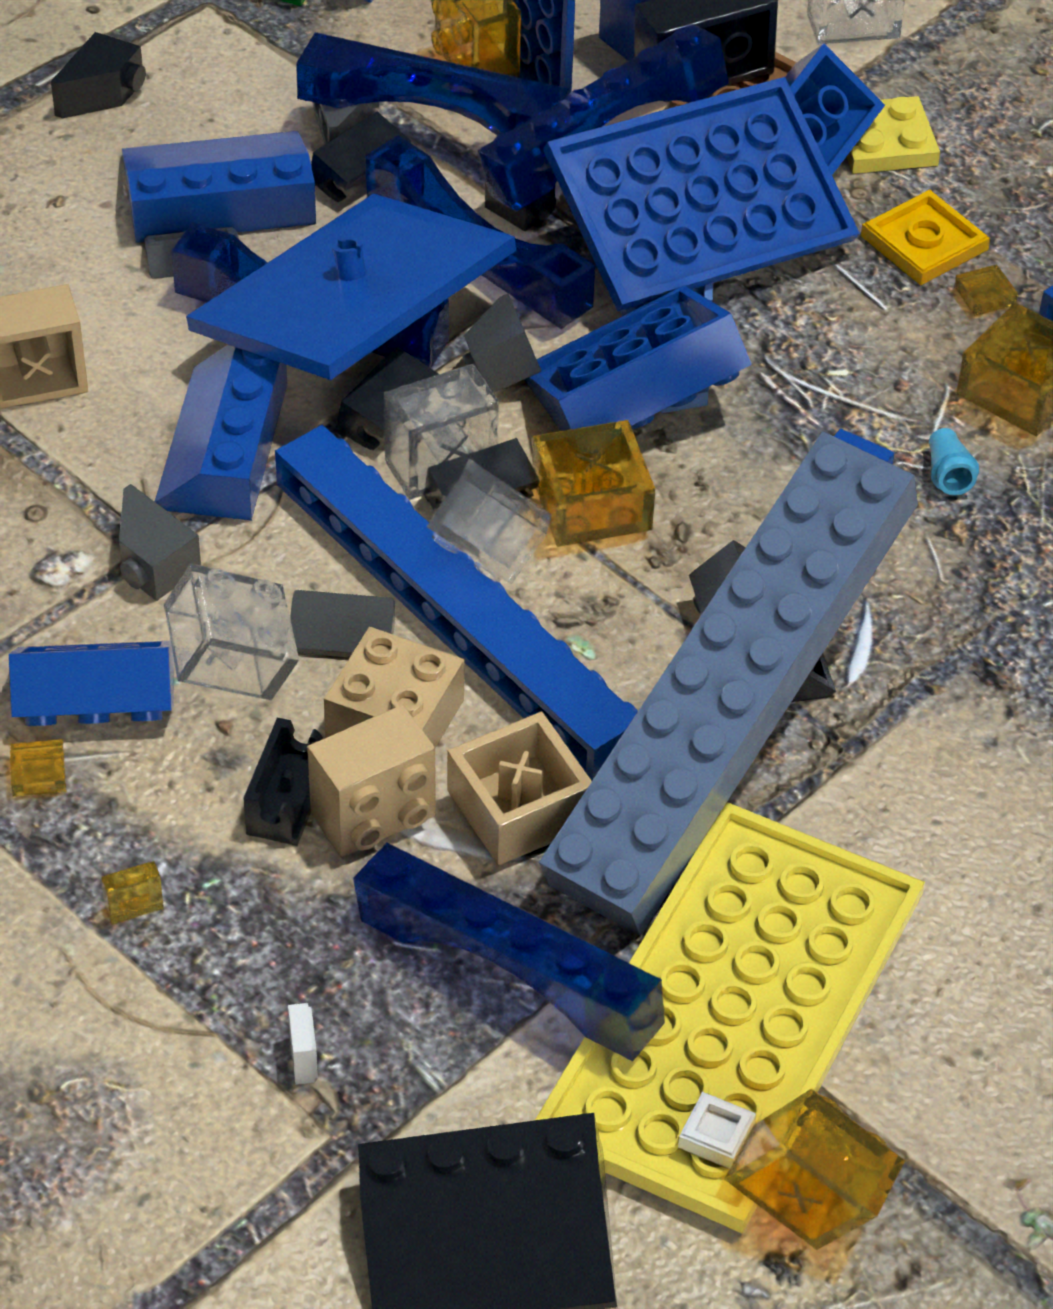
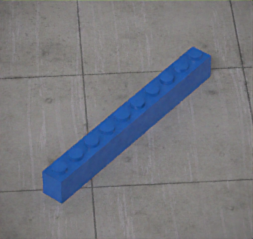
[275,425,638,781]

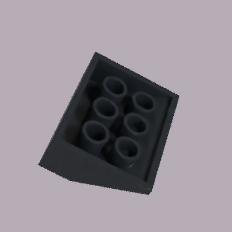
[358,1113,618,1309]

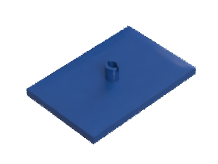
[543,77,860,312]
[186,193,516,380]

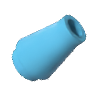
[929,428,979,495]

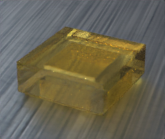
[954,264,1018,316]
[10,739,67,797]
[101,861,164,925]

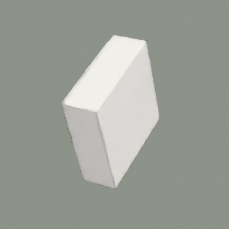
[288,1003,318,1085]
[678,1092,756,1170]

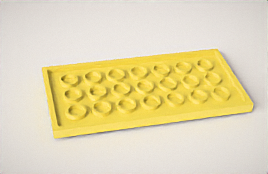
[535,802,925,1234]

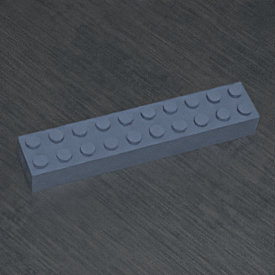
[539,431,918,937]

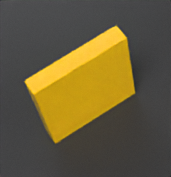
[861,189,990,286]

